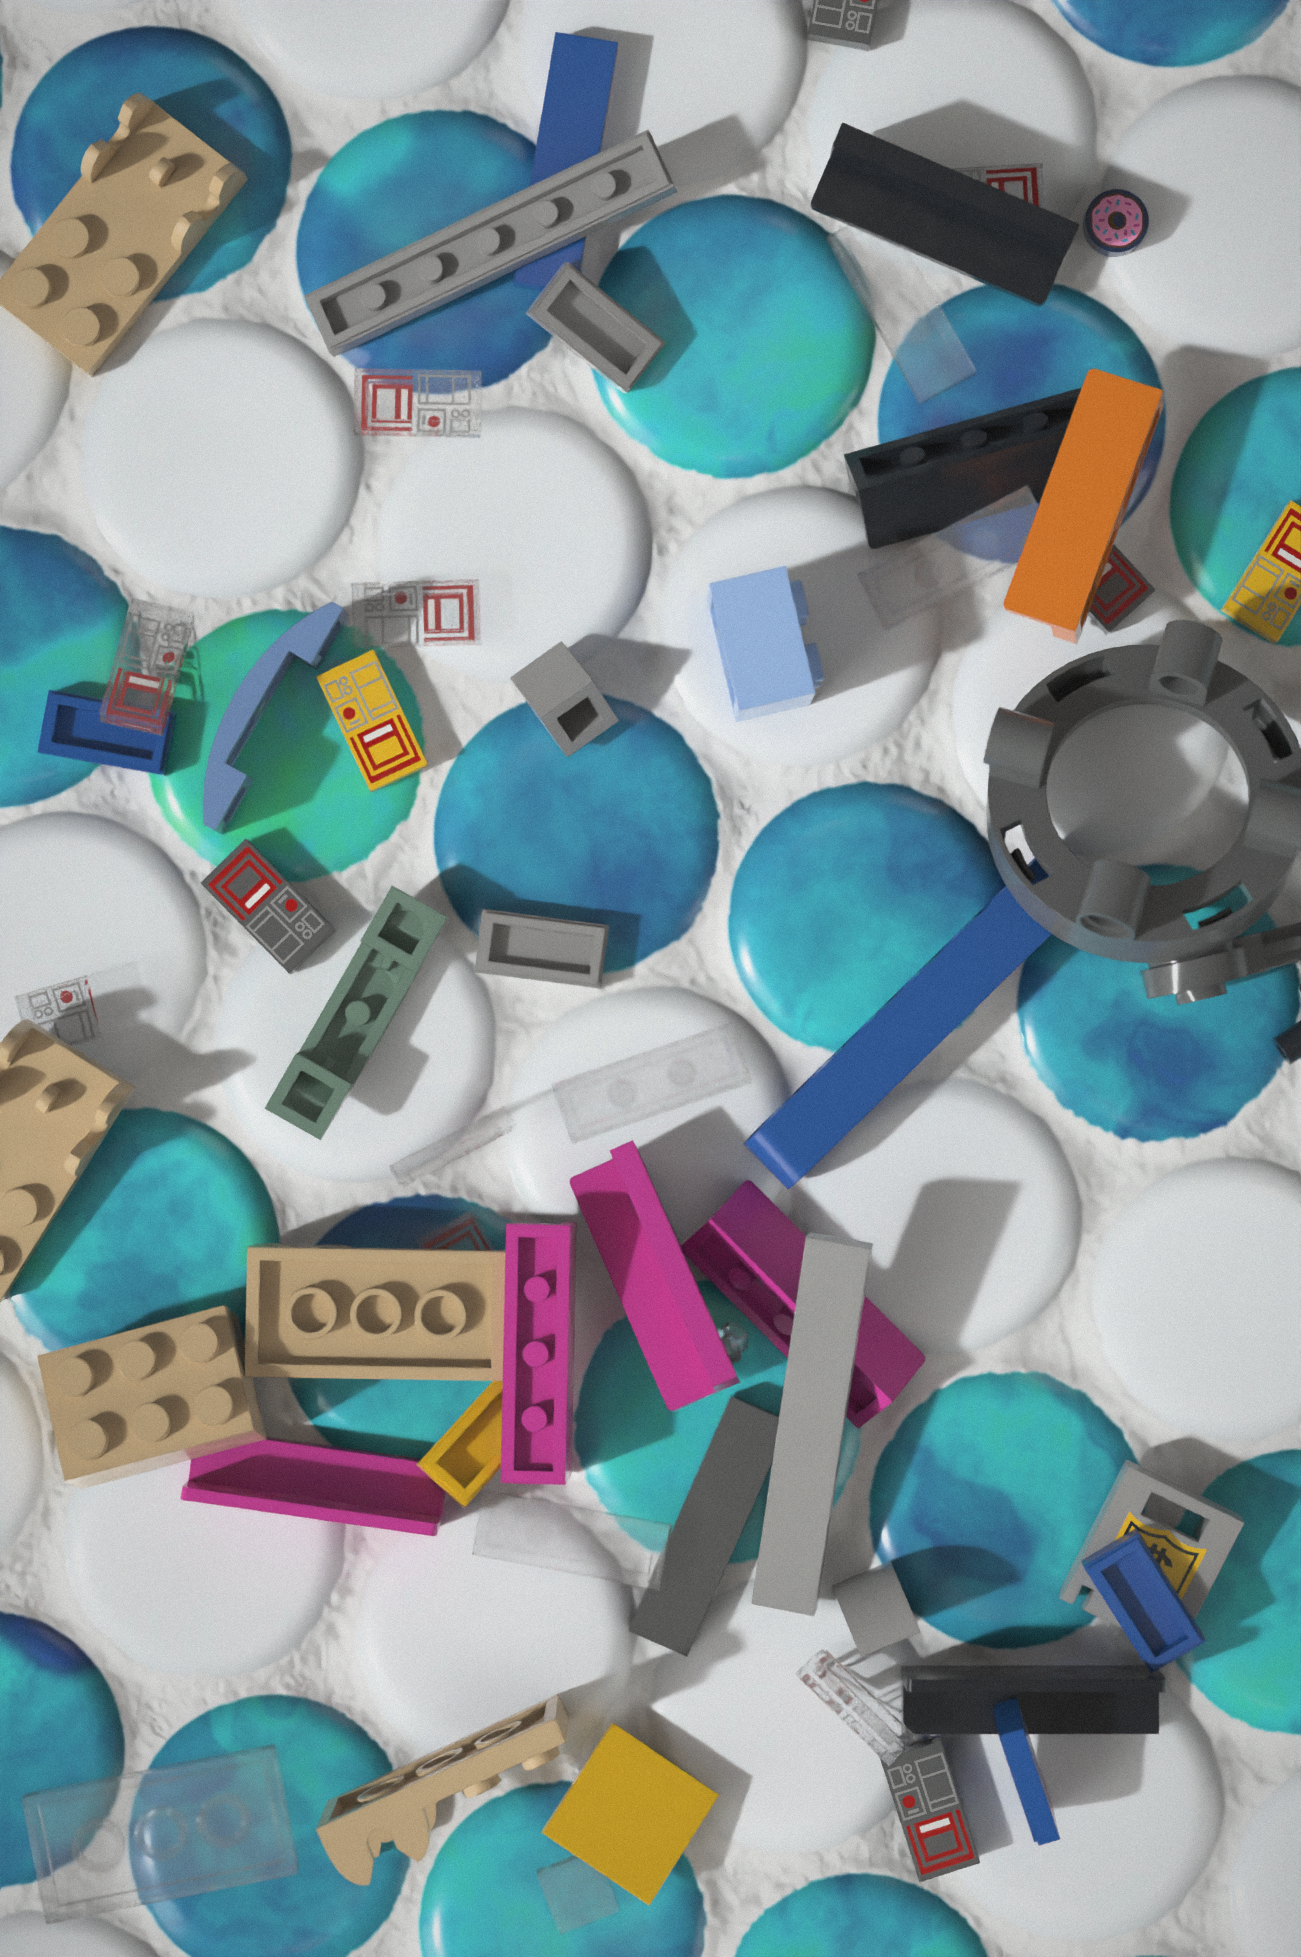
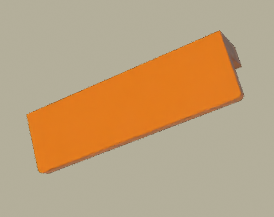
[1004,368,1164,644]

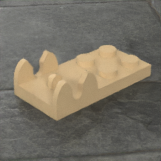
[0,92,248,378]
[0,1019,135,1303]
[245,1243,505,1381]
[316,1694,569,1886]

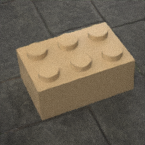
[37,1305,267,1489]

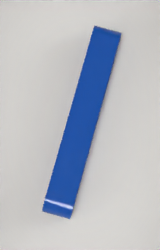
[743,844,1080,1189]

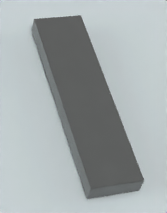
[629,1395,779,1657]

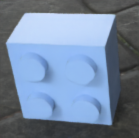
[707,566,824,722]

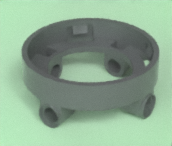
[983,620,1301,963]

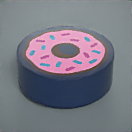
[1083,189,1149,257]

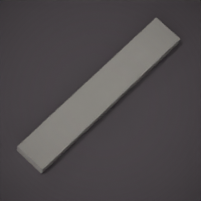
[304,129,677,357]
[751,1232,873,1616]

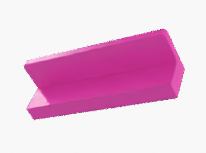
[570,1140,740,1411]
[681,1180,925,1429]
[501,1221,577,1485]
[180,1436,446,1536]

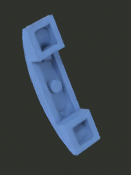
[203,602,349,834]

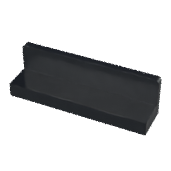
[811,122,1080,306]
[844,388,1082,549]
[901,1665,1166,1734]

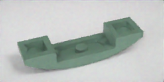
[264,886,448,1140]

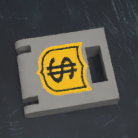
[1059,1459,1244,1629]

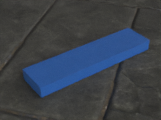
[513,32,618,291]

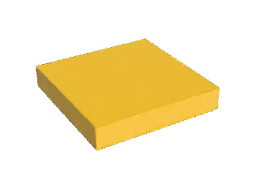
[541,1723,719,1905]

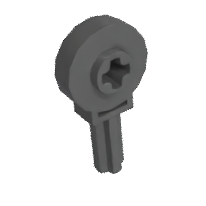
[1140,922,1301,1005]

